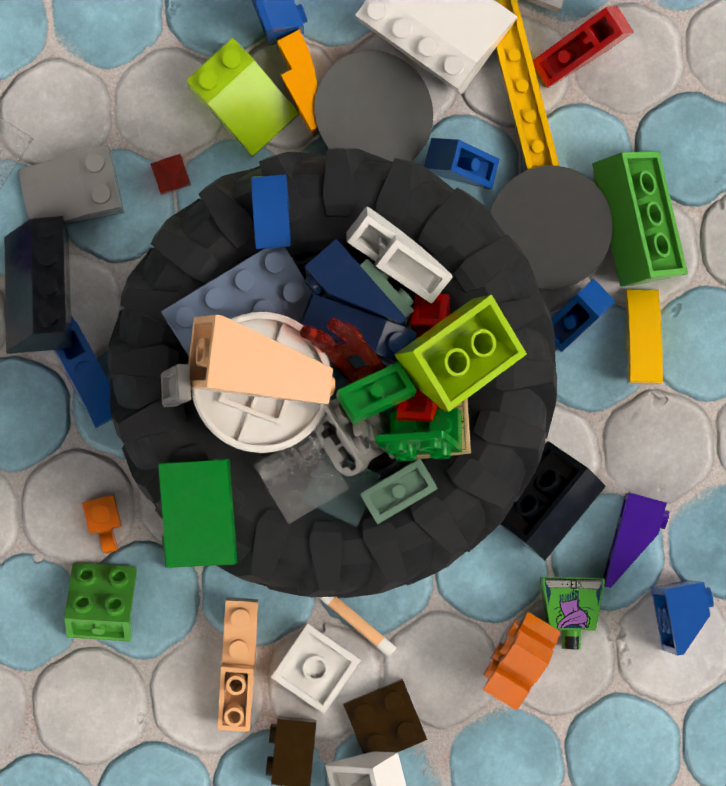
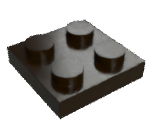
[343,679,427,754]

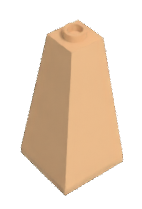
[188,315,335,404]

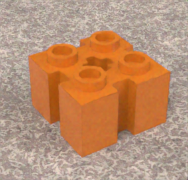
[483,611,561,711]

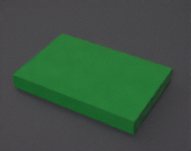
[158,459,237,568]

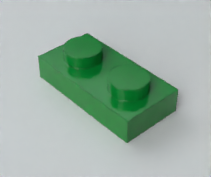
[336,362,417,425]

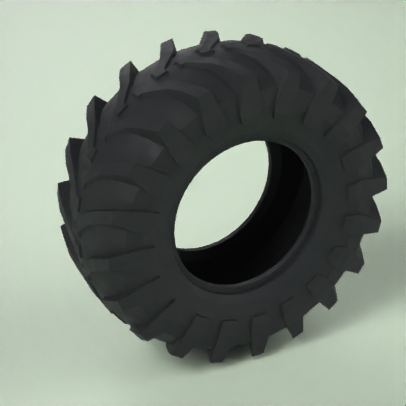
[108,148,557,598]

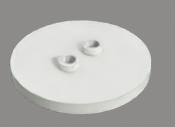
[191,312,330,453]

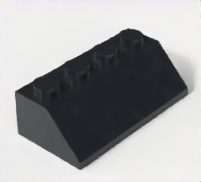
[4,216,72,354]

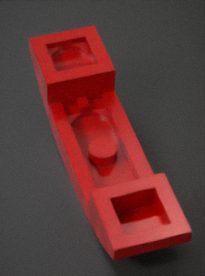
[396,294,450,421]

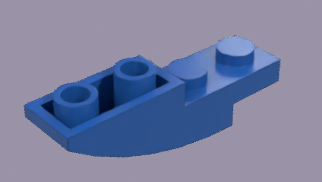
[53,315,112,428]

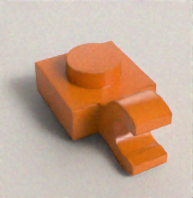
[82,495,122,554]

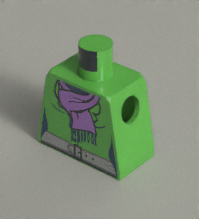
[540,577,605,650]

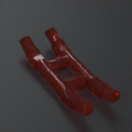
[300,318,398,409]

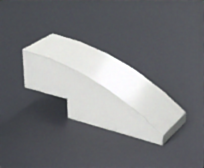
[346,206,453,304]

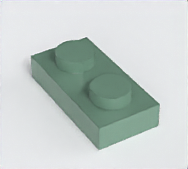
[360,259,414,320]
[360,459,438,524]

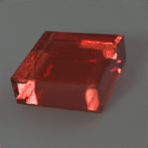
[150,154,191,195]

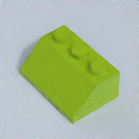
[394,295,527,412]

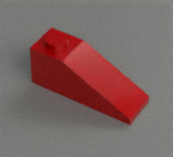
[533,6,634,88]

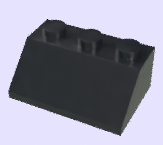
[500,441,606,561]

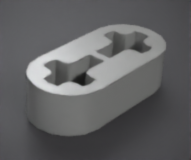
[316,415,369,476]

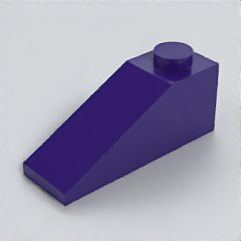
[602,492,670,588]

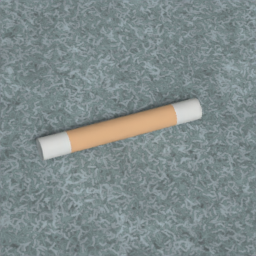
[318,597,397,657]

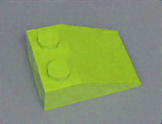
[186,38,299,157]

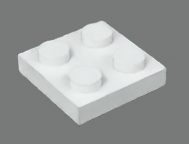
[271,623,361,714]

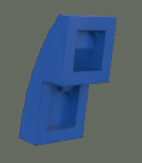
[251,174,292,249]

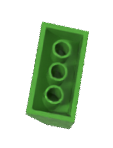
[592,151,688,287]

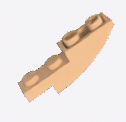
[217,597,259,732]

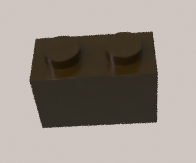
[266,716,317,786]

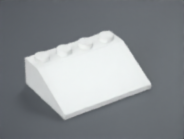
[355,0,518,95]

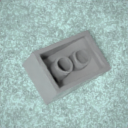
[18,145,125,225]

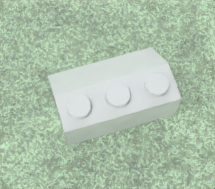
[325,751,406,786]

